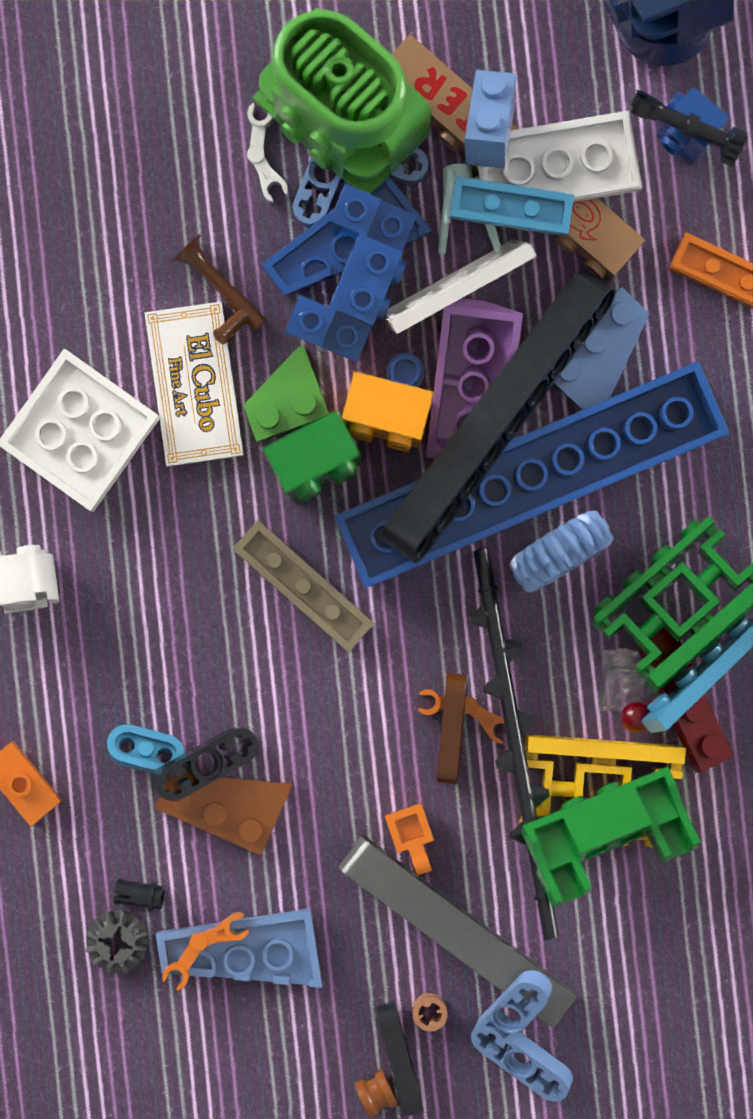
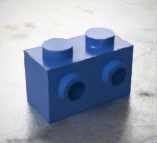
[656,87,730,165]

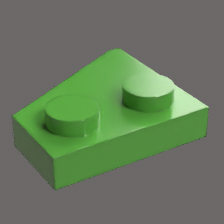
[243,345,329,443]

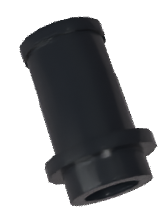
[113,879,165,912]

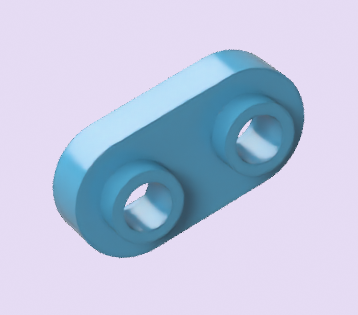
[107,724,184,776]

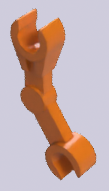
[418,689,504,744]
[163,912,250,990]

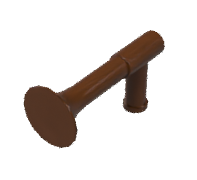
[172,234,267,344]

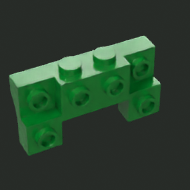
[521,766,701,909]

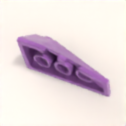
[426,298,523,458]

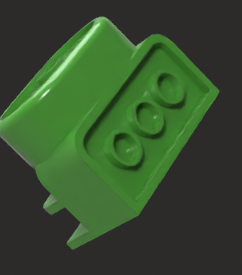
[252,8,431,195]

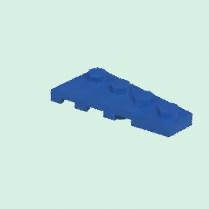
[261,176,432,297]

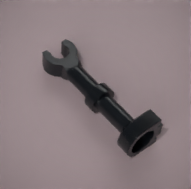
[630,90,748,167]

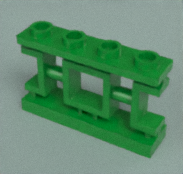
[592,516,753,695]

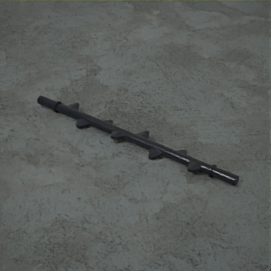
[469,548,559,940]

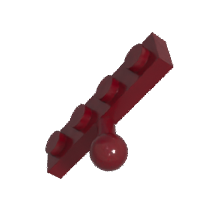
[621,627,734,773]

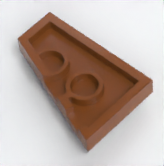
[154,773,293,856]

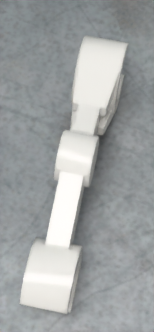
[247,103,288,204]

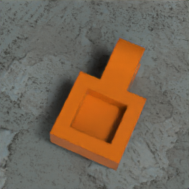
[385,803,434,876]

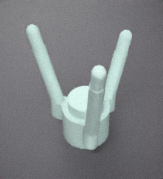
[438,164,501,255]

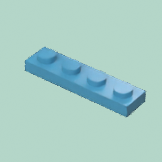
[641,617,753,733]

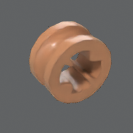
[412,993,448,1032]

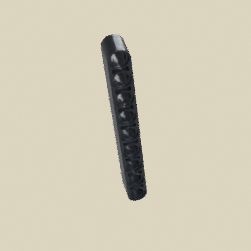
[381,270,616,563]

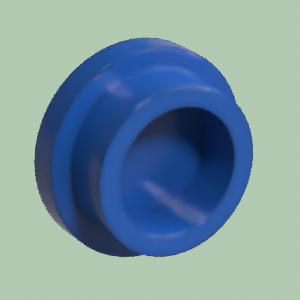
[386,353,425,388]

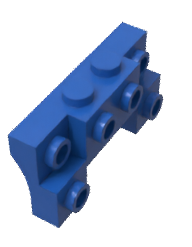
[285,184,417,362]

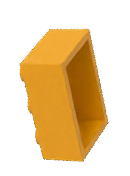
[342,372,433,453]

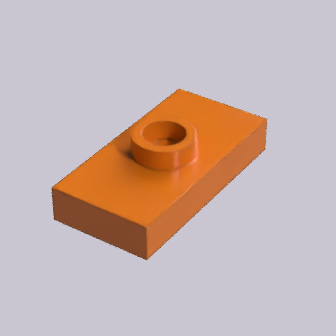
[0,741,63,826]

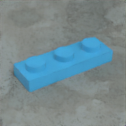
[449,176,574,237]

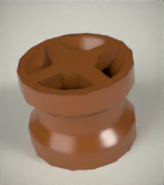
[355,1069,400,1119]

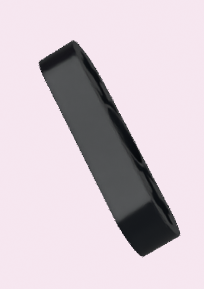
[151,728,258,801]
[376,1001,424,1117]

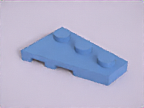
[553,287,650,410]

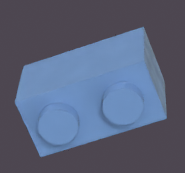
[465,70,516,169]

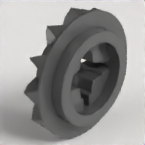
[86,910,148,974]

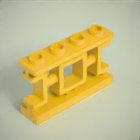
[519,734,686,848]

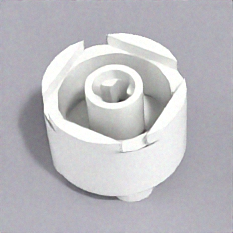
[0,545,60,614]

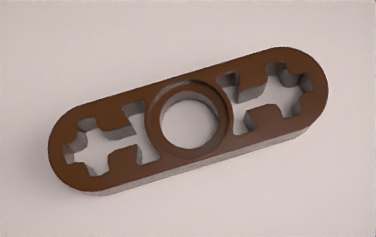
[437,673,468,785]

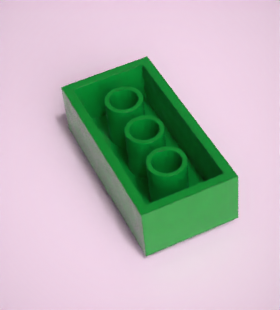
[263,410,361,503]

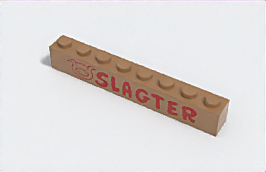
[392,34,645,281]

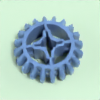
[509,511,614,592]

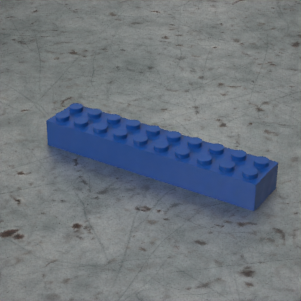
[334,361,730,589]

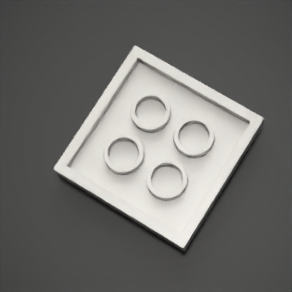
[0,349,161,512]

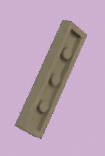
[232,520,375,653]

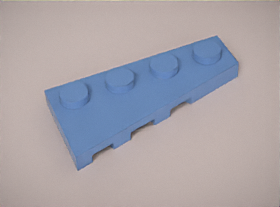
[156,908,323,988]

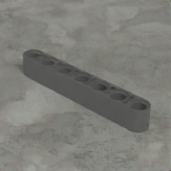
[338,835,578,1028]

